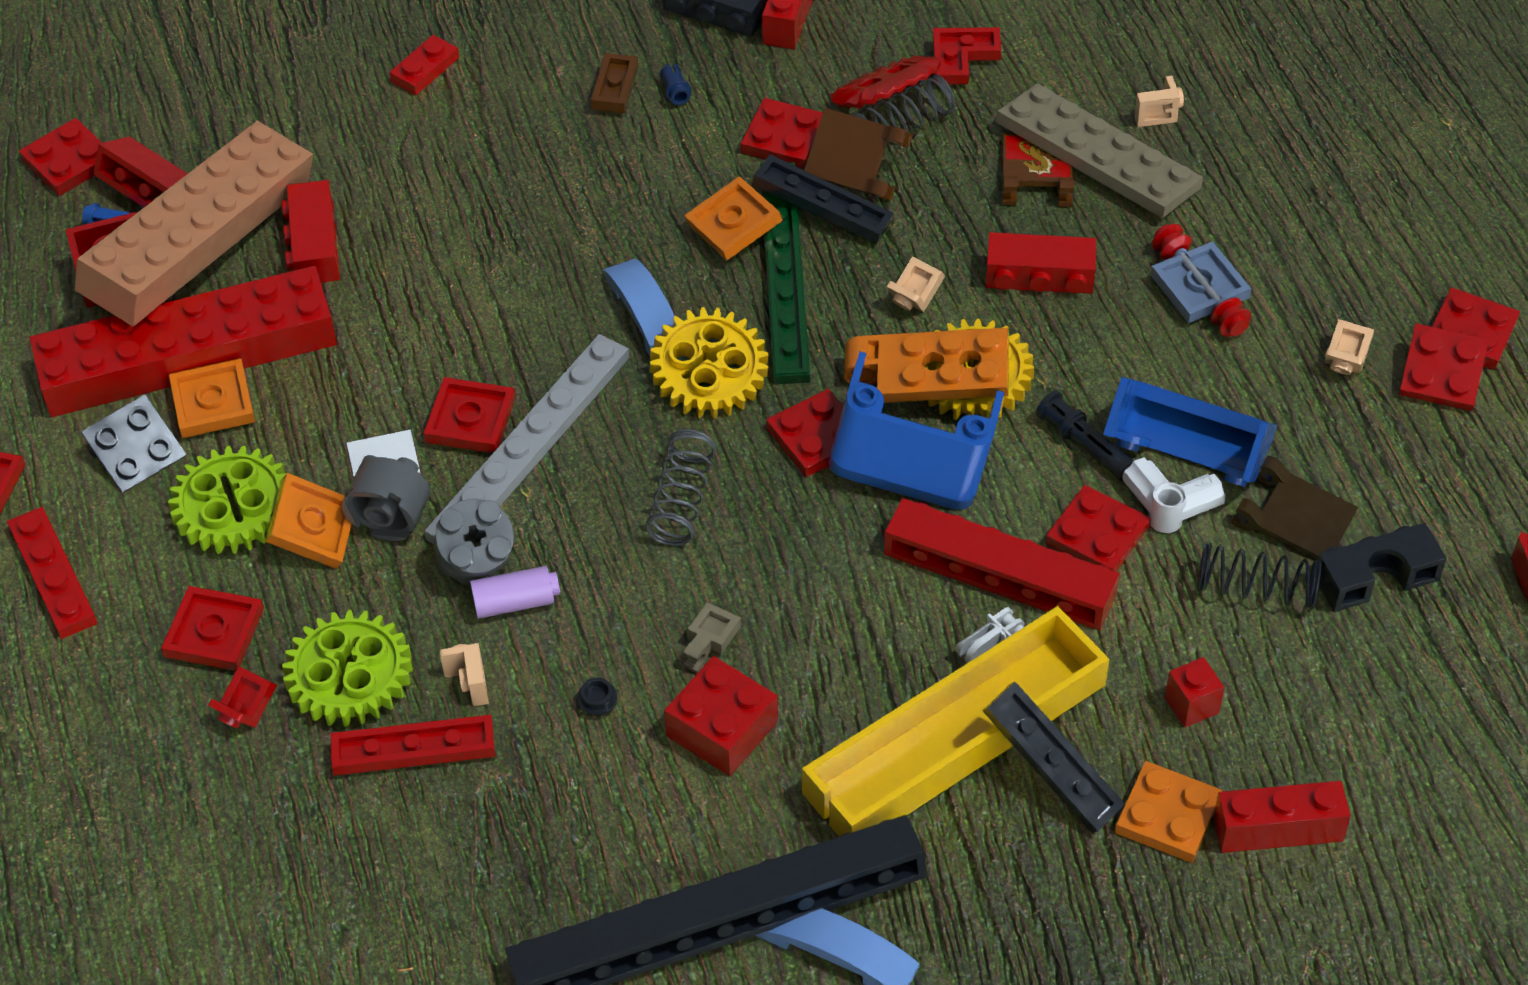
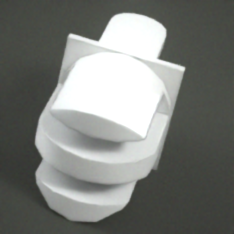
[954,607,1025,663]

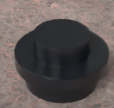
[577,678,617,716]

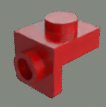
[208,666,277,729]

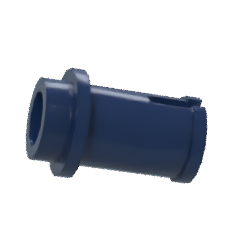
[660,64,692,105]

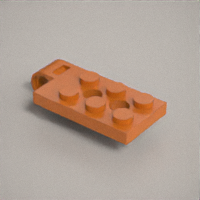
[844,328,1009,403]

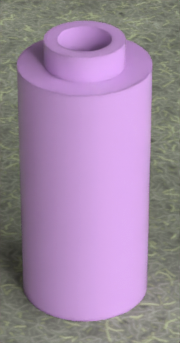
[470,566,560,619]

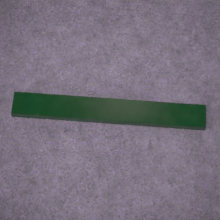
[760,162,810,384]

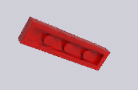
[7,506,98,639]
[330,714,496,776]

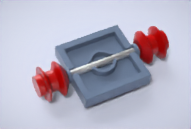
[1151,224,1251,337]

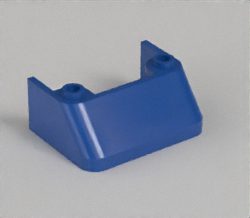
[829,351,1004,510]
[1103,377,1278,487]

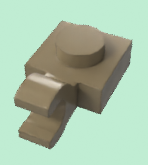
[683,602,741,674]

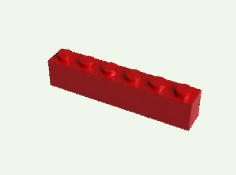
[884,498,1120,631]

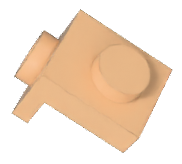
[886,256,945,313]
[1325,319,1374,375]

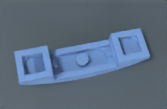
[603,258,690,361]
[755,908,920,985]

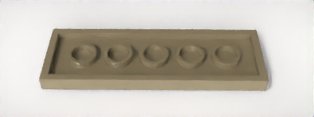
[995,83,1204,218]

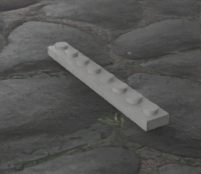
[424,334,630,544]

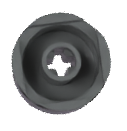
[342,455,431,541]
[433,499,514,586]

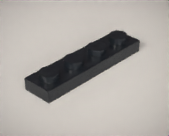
[752,154,894,244]
[982,681,1125,833]

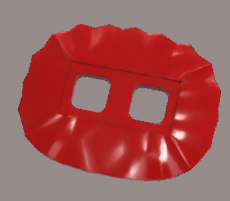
[830,55,941,109]

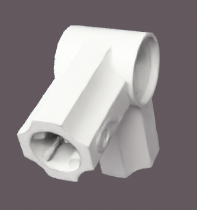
[1123,457,1226,533]

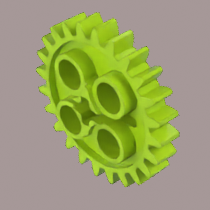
[168,446,286,554]
[282,610,413,727]

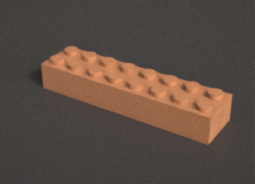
[75,120,313,326]

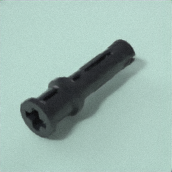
[1036,390,1134,481]

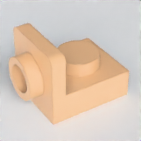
[1134,76,1184,127]
[439,643,489,707]

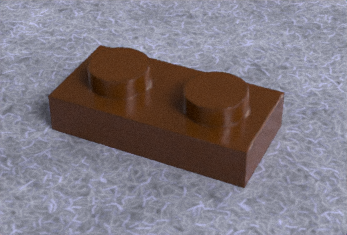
[591,53,638,113]

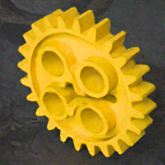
[650,307,768,419]
[925,318,1034,420]

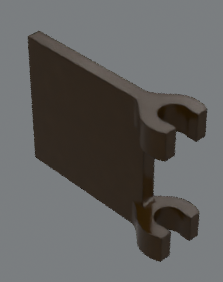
[1231,456,1358,560]

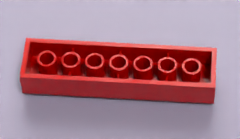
[29,266,337,418]

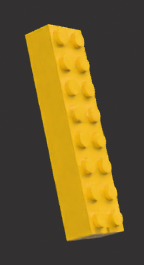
[802,606,1109,837]

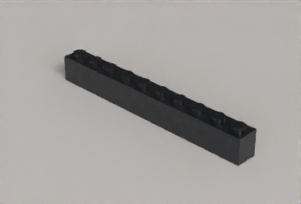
[505,815,927,985]

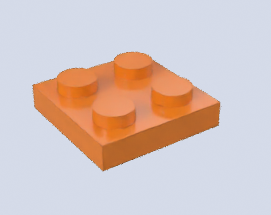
[684,176,783,260]
[169,359,255,438]
[266,473,352,569]
[1115,761,1222,863]

